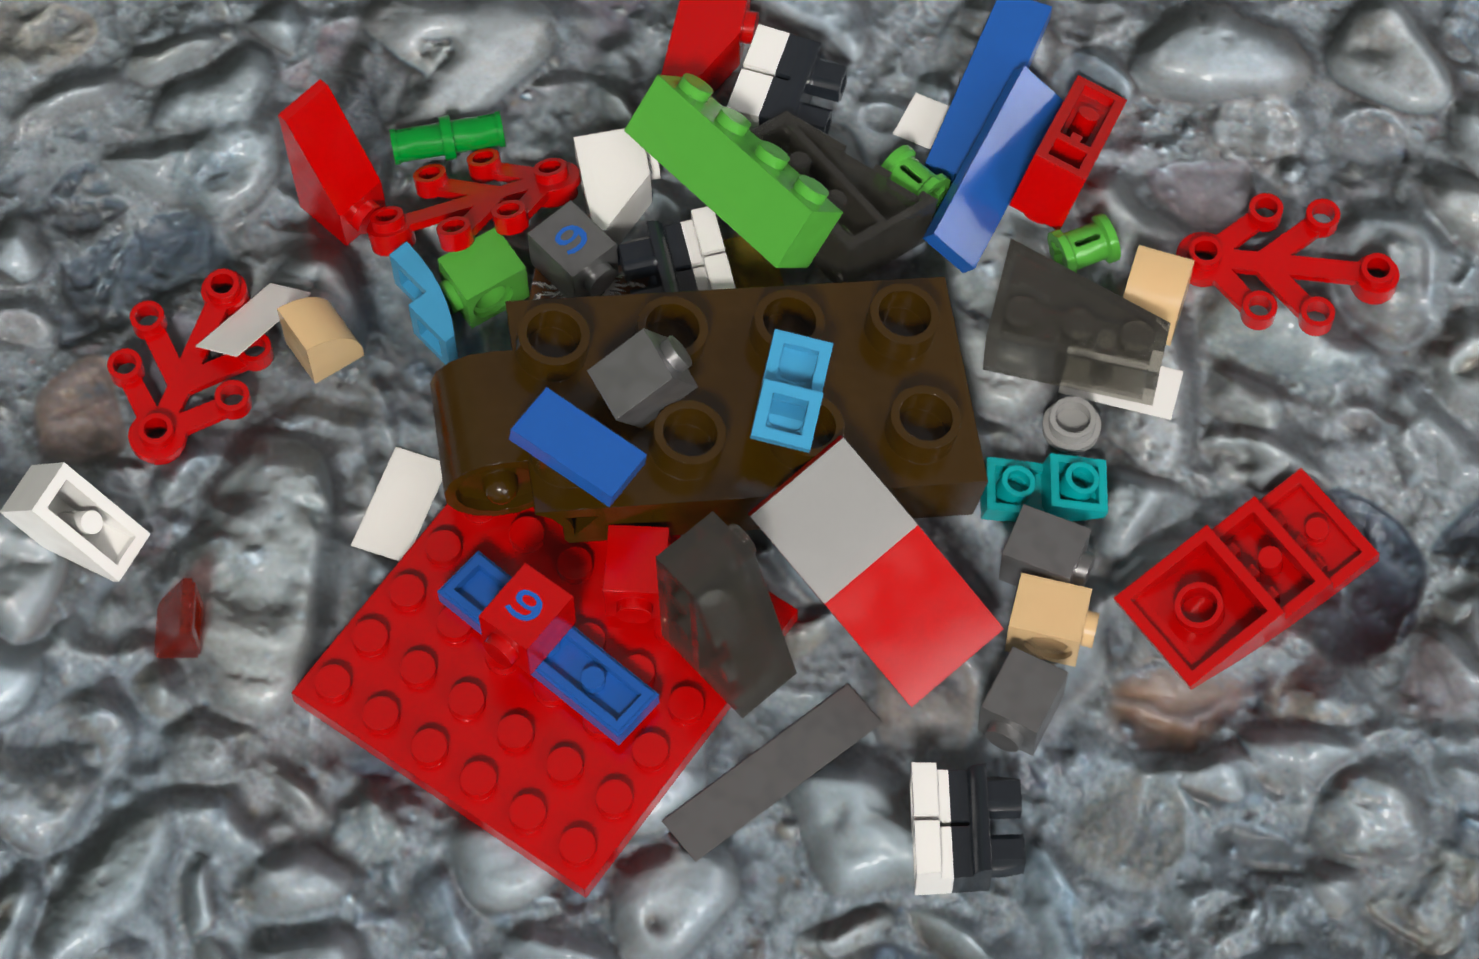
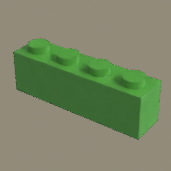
[624,73,843,268]

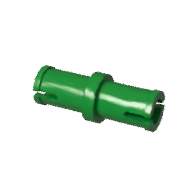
[389,111,506,165]

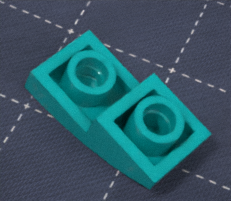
[980,453,1108,522]

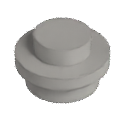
[1042,396,1101,454]

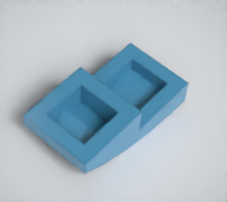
[389,241,459,365]
[750,329,834,453]

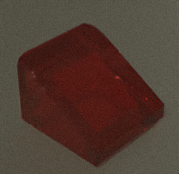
[154,578,204,658]

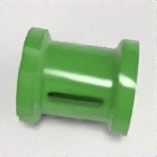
[875,145,951,219]
[1047,213,1121,280]

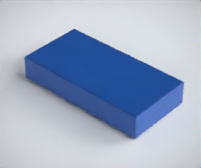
[509,387,647,508]

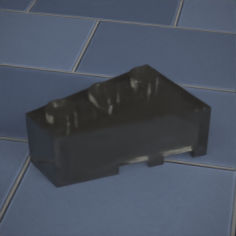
[750,111,938,283]
[983,238,1171,406]
[656,511,797,718]

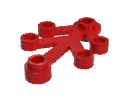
[367,148,581,256]
[1176,193,1400,336]
[107,268,274,465]

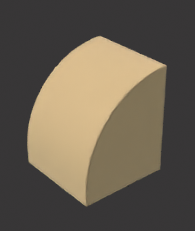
[1115,245,1195,346]
[277,297,364,384]

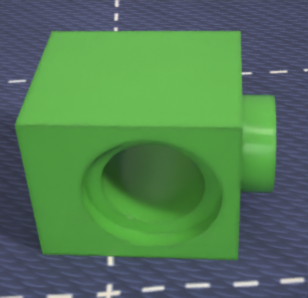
[437,227,530,329]

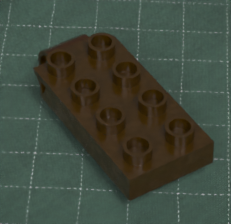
[430,277,988,543]

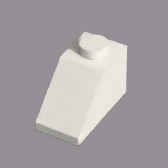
[573,128,661,247]
[0,462,150,582]

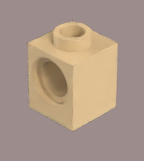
[1005,573,1100,667]

